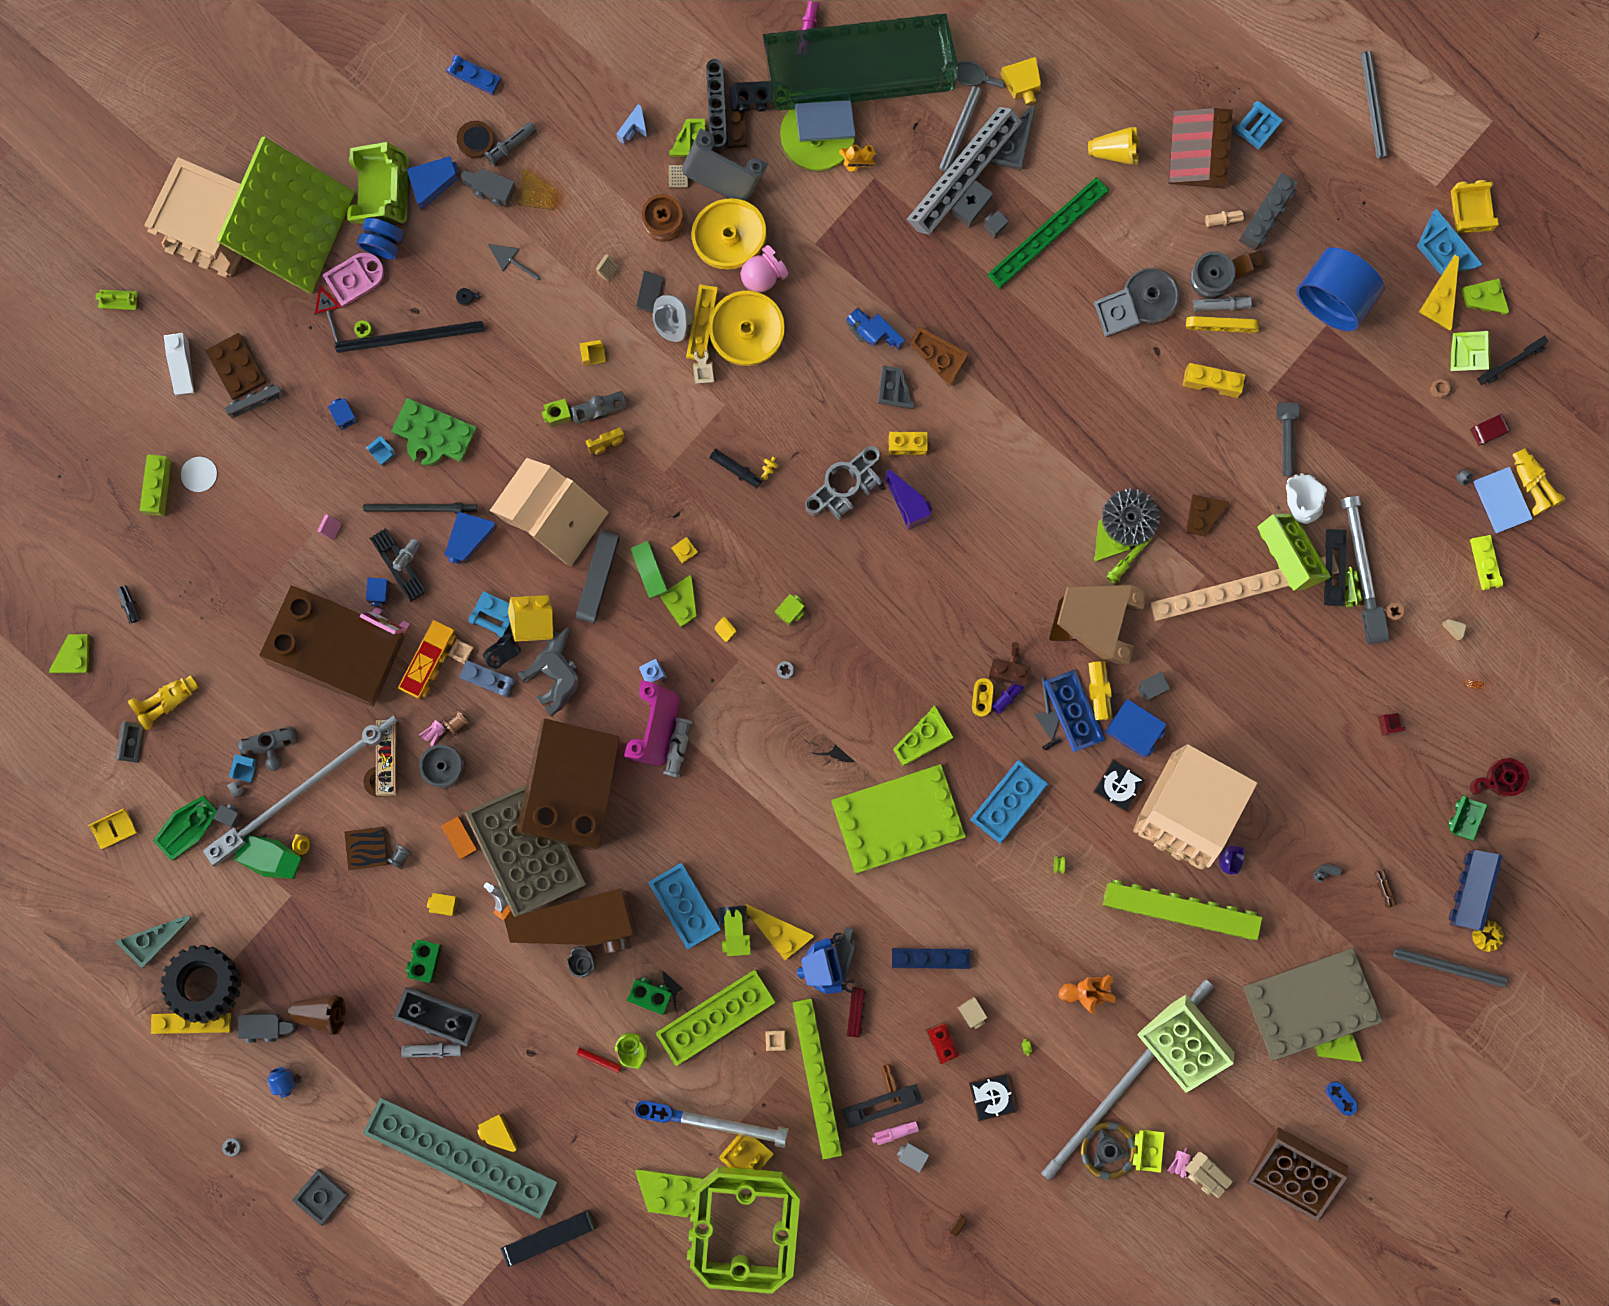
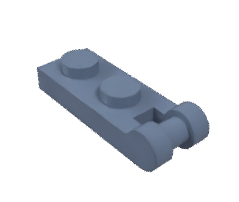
[459,661,516,698]

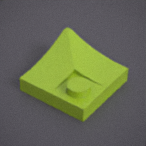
[1451,331,1491,371]

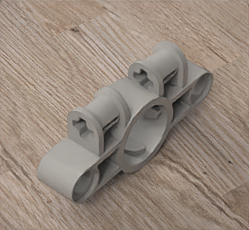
[806,446,882,520]

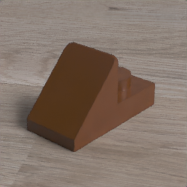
[1232,250,1269,281]

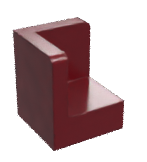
[1378,713,1406,736]

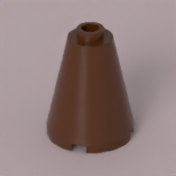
[288,995,346,1035]

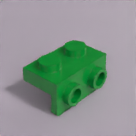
[1448,795,1488,842]

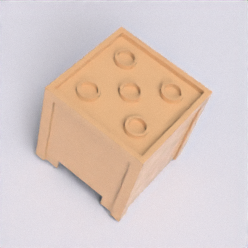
[144,157,242,278]

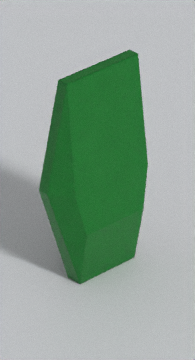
[153,796,218,861]
[234,834,303,879]

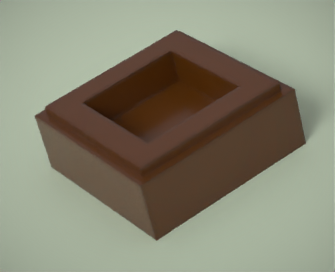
[949,1214,967,1237]

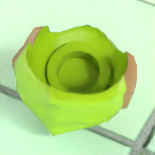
[614,1032,648,1070]

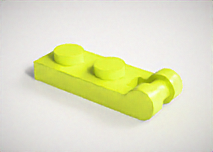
[1470,535,1503,590]

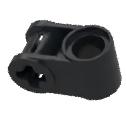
[483,634,521,669]

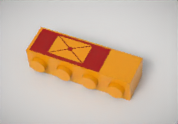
[398,620,457,700]

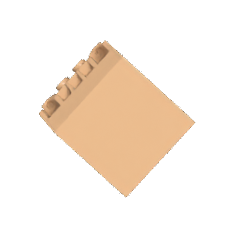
[1133,744,1257,870]

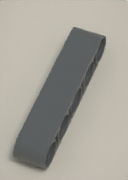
[706,59,727,153]
[576,530,620,624]

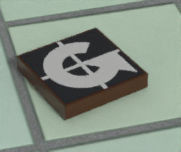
[1093,759,1146,813]
[969,1073,1016,1122]

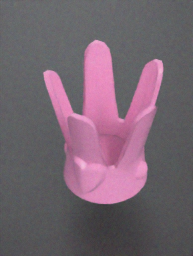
[419,720,446,747]
[1167,1148,1192,1179]

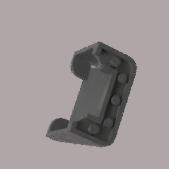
[682,128,768,202]

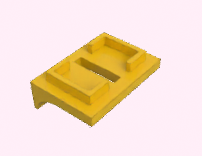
[88,808,137,850]

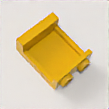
[1451,180,1498,234]

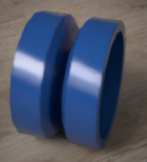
[356,218,404,260]

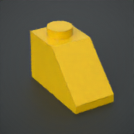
[477,1113,519,1152]

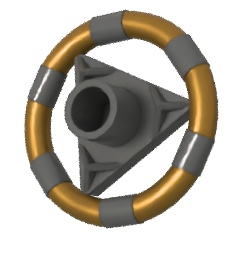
[1080,1121,1137,1180]

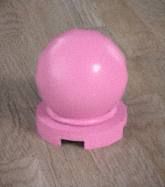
[740,245,789,293]

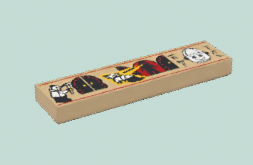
[376,720,396,796]

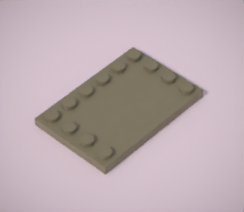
[465,785,586,916]
[1243,948,1383,1062]

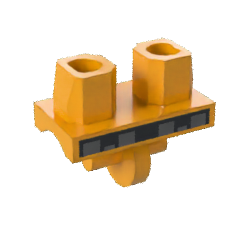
[839,145,876,172]

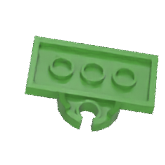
[391,398,477,466]

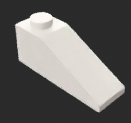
[164,333,194,396]

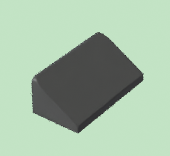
[636,271,663,313]
[115,722,144,763]

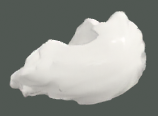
[1286,473,1327,524]

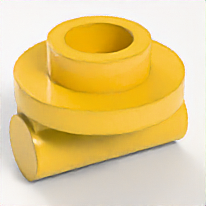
[292,834,310,855]

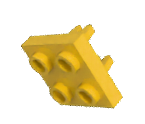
[718,1135,774,1170]

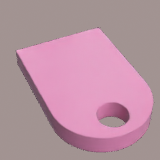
[323,253,384,307]

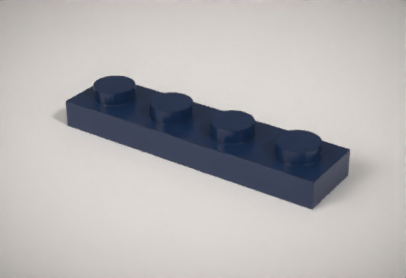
[892,948,970,969]

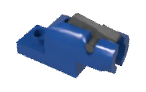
[846,308,904,350]

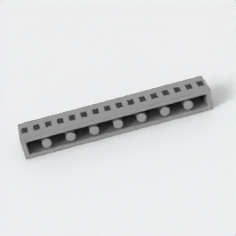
[907,107,1022,235]

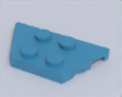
[1417,209,1482,275]

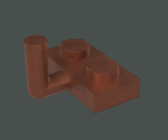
[989,642,1031,687]

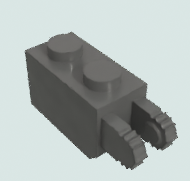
[461,169,516,207]
[238,1014,297,1043]

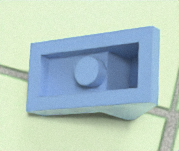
[617,104,647,144]

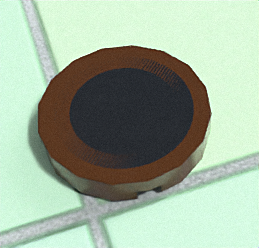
[457,121,494,158]

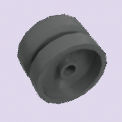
[1190,252,1235,299]
[419,745,465,789]

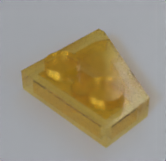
[517,169,558,210]

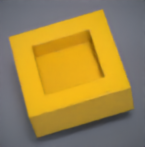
[671,537,698,564]

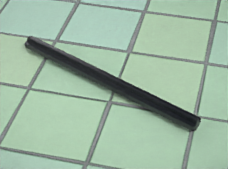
[335,321,484,353]

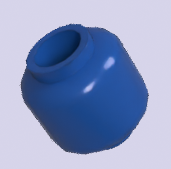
[267,1067,296,1098]

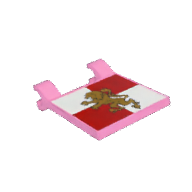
[360,607,410,635]

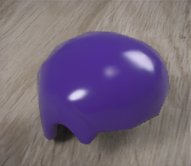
[1219,845,1245,875]

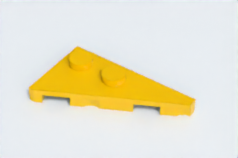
[1418,255,1459,331]
[744,904,814,960]

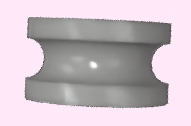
[776,661,794,679]
[222,1138,242,1157]

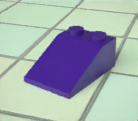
[885,470,932,530]

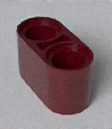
[1470,414,1511,446]

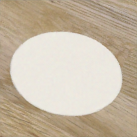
[181,457,217,492]

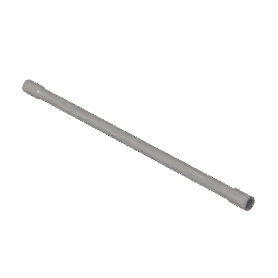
[1041,979,1214,1181]

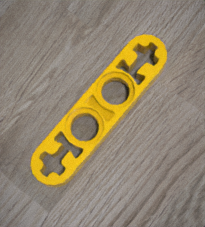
[1186,317,1259,333]

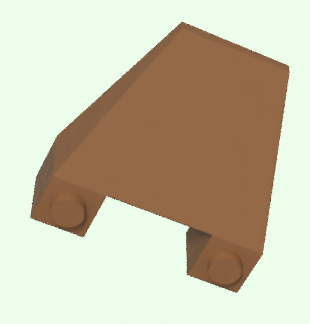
[1057,585,1148,665]

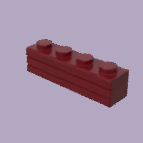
[847,987,866,1038]

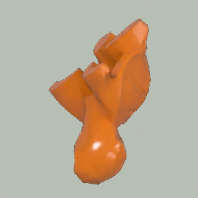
[1058,975,1116,1014]

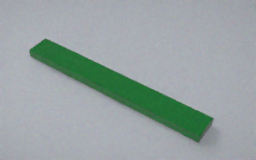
[987,177,1109,289]

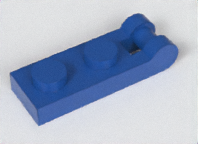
[446,55,501,95]

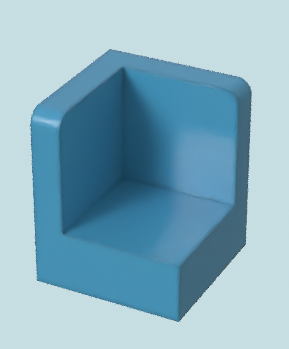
[366,435,396,466]
[229,754,258,783]

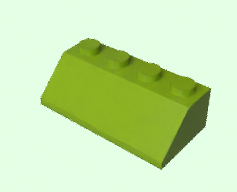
[1257,513,1331,591]

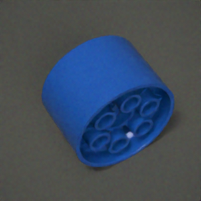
[1296,247,1385,331]

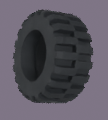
[161,945,241,1023]

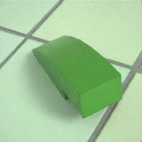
[631,541,669,600]

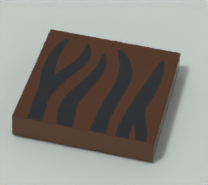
[344,827,388,870]

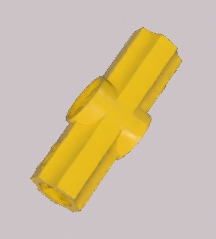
[1088,661,1112,721]

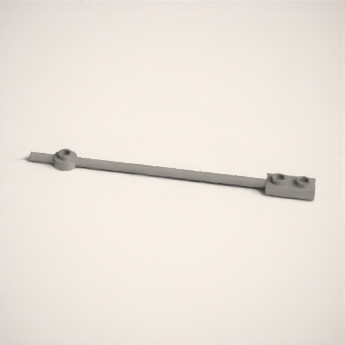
[203,715,398,867]

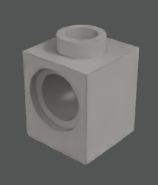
[897,1142,929,1173]

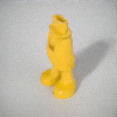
[1512,448,1566,516]
[128,675,199,731]

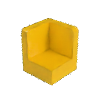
[579,340,606,366]

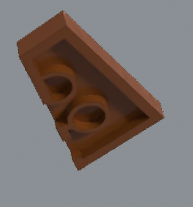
[910,327,968,387]

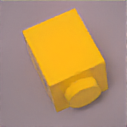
[427,893,458,916]

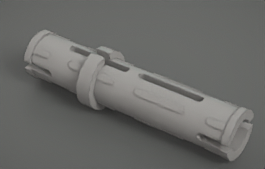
[1193,296,1251,312]
[401,1043,462,1058]

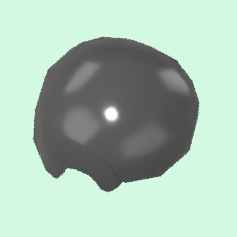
[567,947,597,978]

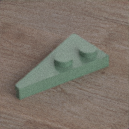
[115,915,192,968]

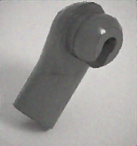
[1313,864,1341,882]

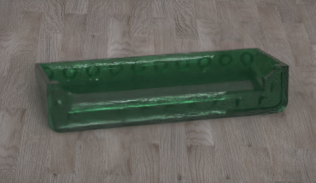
[763,14,959,111]

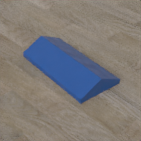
[1043,670,1105,752]

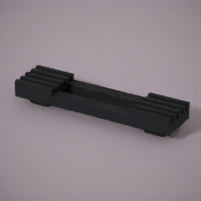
[1477,335,1549,385]
[370,528,427,602]
[1324,529,1347,607]
[842,1084,923,1128]

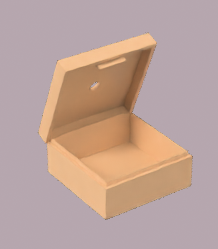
[490,458,609,567]

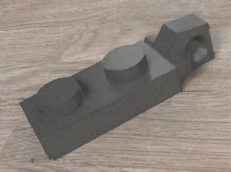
[835,927,855,983]

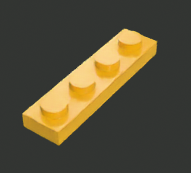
[686,284,718,360]
[151,1012,231,1034]

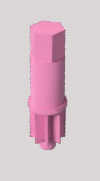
[872,1121,919,1145]

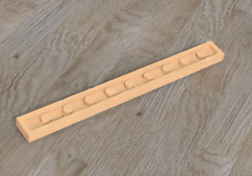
[1150,554,1339,622]

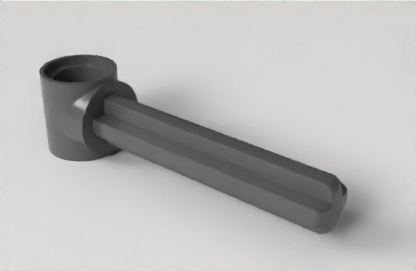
[1276,402,1299,477]

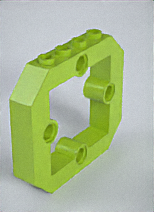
[687,1167,800,1294]

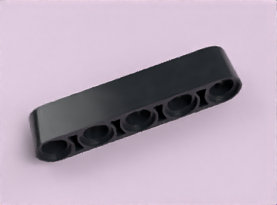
[500,1209,597,1267]

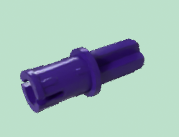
[992,684,1024,714]

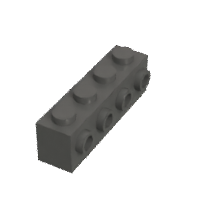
[1239,173,1298,250]

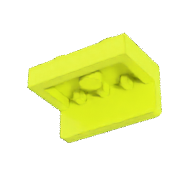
[1133,1129,1165,1173]

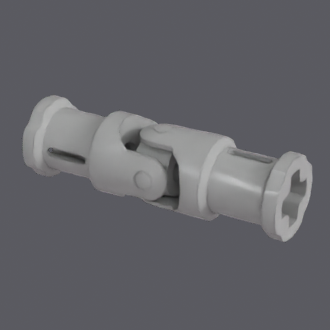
[663,718,692,778]

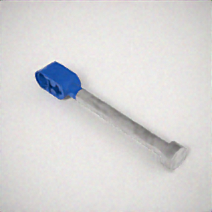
[635,1101,788,1148]

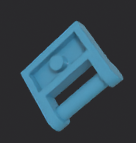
[1233,101,1283,150]
[468,591,510,637]

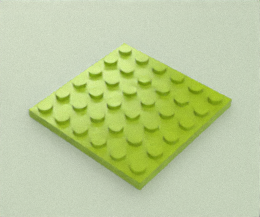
[216,137,355,293]

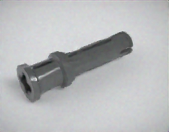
[484,121,537,167]

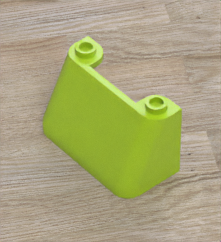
[347,142,409,224]

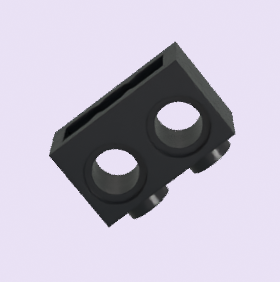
[729,81,773,113]

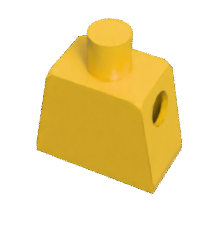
[1001,57,1041,105]

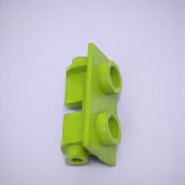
[96,290,138,310]
[1338,567,1363,607]

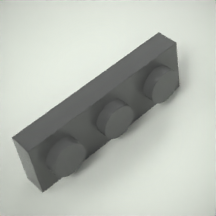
[225,385,284,418]

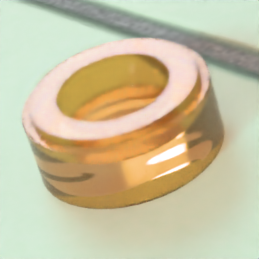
[1463,679,1484,690]

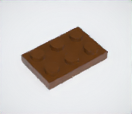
[205,332,266,400]

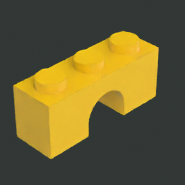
[1182,363,1245,398]

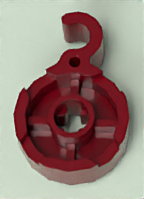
[1470,758,1529,797]

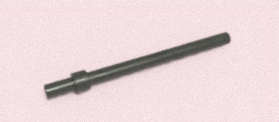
[363,502,478,514]

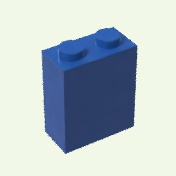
[1104,699,1166,758]

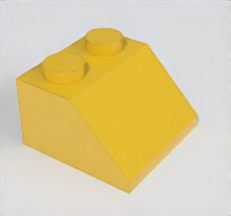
[508,595,553,642]

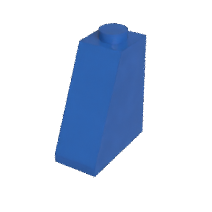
[407,156,459,209]
[444,512,497,565]

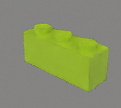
[139,454,172,516]

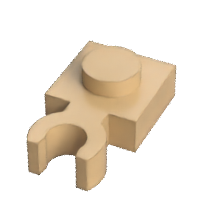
[693,349,715,383]

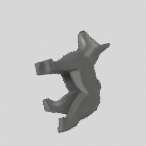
[517,627,579,717]

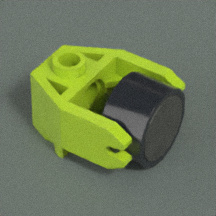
[717,905,751,956]

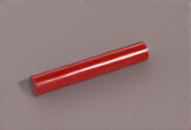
[576,1047,621,1073]

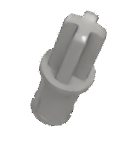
[393,539,421,571]

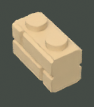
[1185,1152,1233,1198]

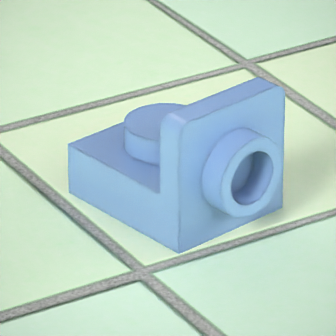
[639,659,667,682]

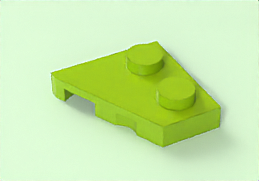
[669,119,705,157]

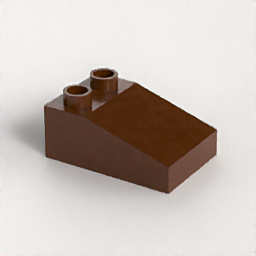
[259,585,404,707]
[515,718,619,851]
[504,888,638,954]

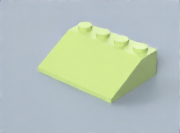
[1138,995,1234,1093]

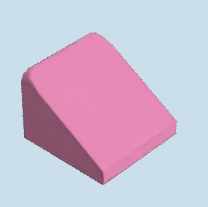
[318,514,341,540]

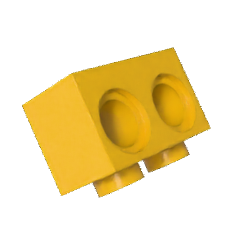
[888,432,927,456]

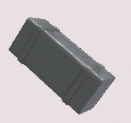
[393,987,482,1047]

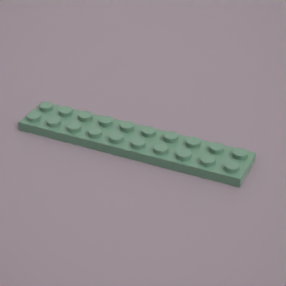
[363,1097,558,1219]

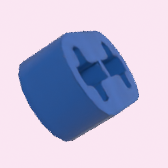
[1325,1082,1357,1116]

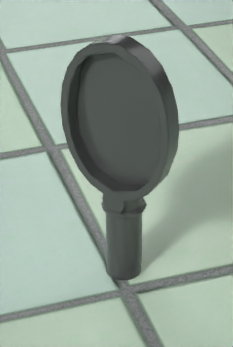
[953,61,1005,89]

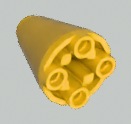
[1088,127,1140,165]

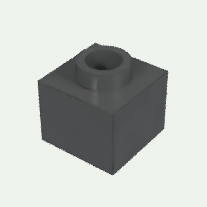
[983,211,1009,239]
[213,804,242,828]

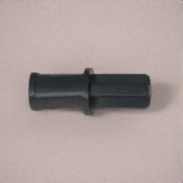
[117,585,141,624]

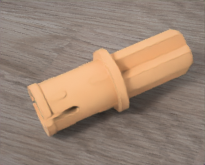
[1205,210,1244,227]

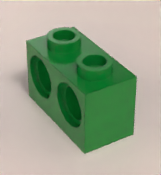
[406,939,442,983]
[627,977,672,1015]

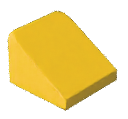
[715,617,737,642]

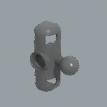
[570,391,627,424]
[238,726,297,771]

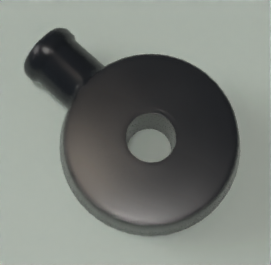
[456,288,480,306]

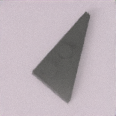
[989,106,1035,170]

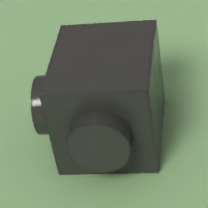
[1138,672,1170,701]

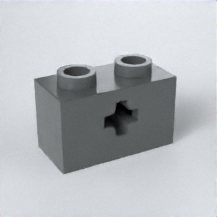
[951,180,993,227]

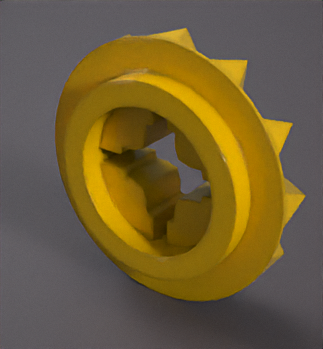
[1472,920,1505,952]

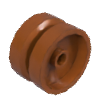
[642,194,684,242]

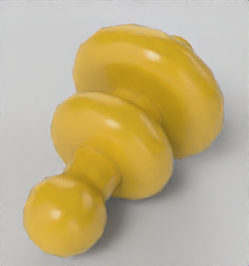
[761,456,779,481]

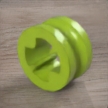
[354,320,372,338]
[1054,856,1065,874]

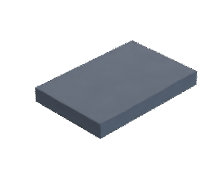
[795,100,855,142]

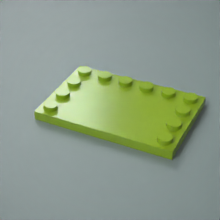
[831,764,966,874]

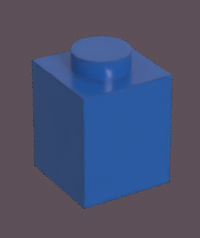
[328,398,358,430]
[366,578,390,607]

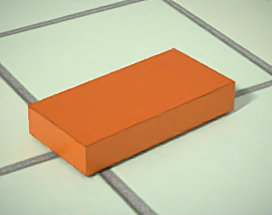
[441,816,477,860]

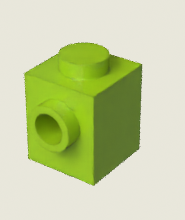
[775,594,805,626]

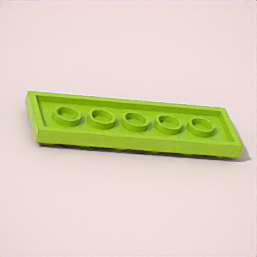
[655,969,775,1066]

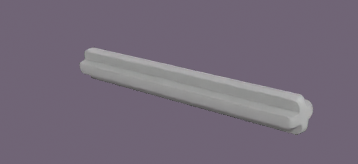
[939,86,982,172]

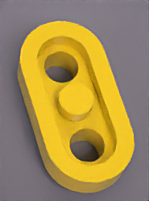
[972,678,993,717]

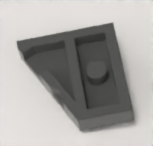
[877,366,914,409]

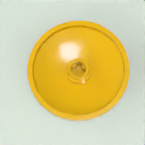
[691,198,767,270]
[709,291,784,366]

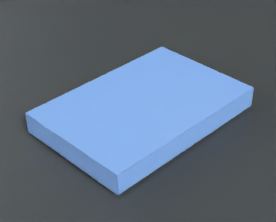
[1473,467,1533,533]

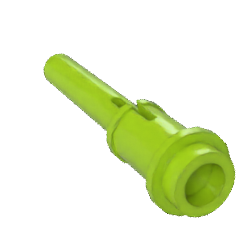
[1106,537,1153,584]

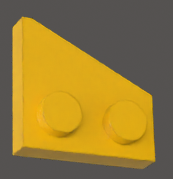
[585,427,625,455]

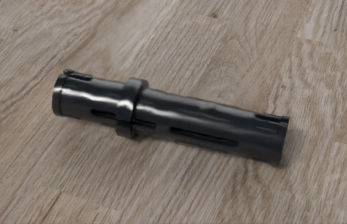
[709,448,763,489]

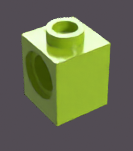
[542,399,572,427]

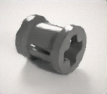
[388,844,412,869]

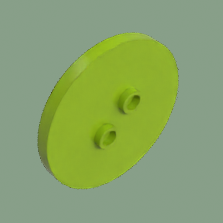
[780,98,855,171]

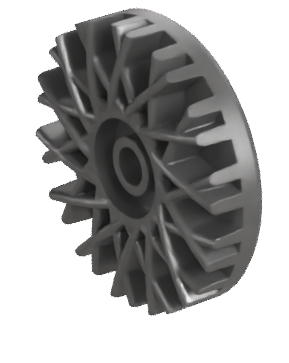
[1123,268,1179,325]
[1102,488,1160,546]

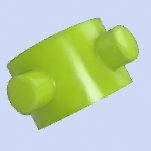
[1021,1039,1032,1056]

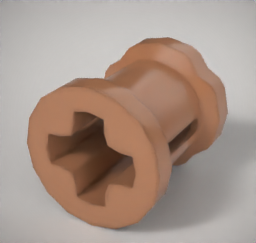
[1384,603,1404,622]
[444,710,469,735]

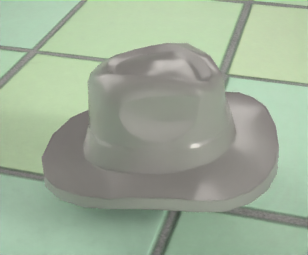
[652,295,693,342]

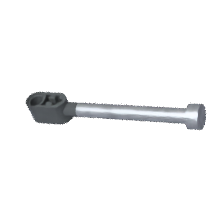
[1341,496,1389,645]

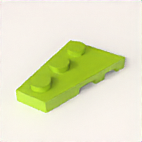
[893,705,953,767]

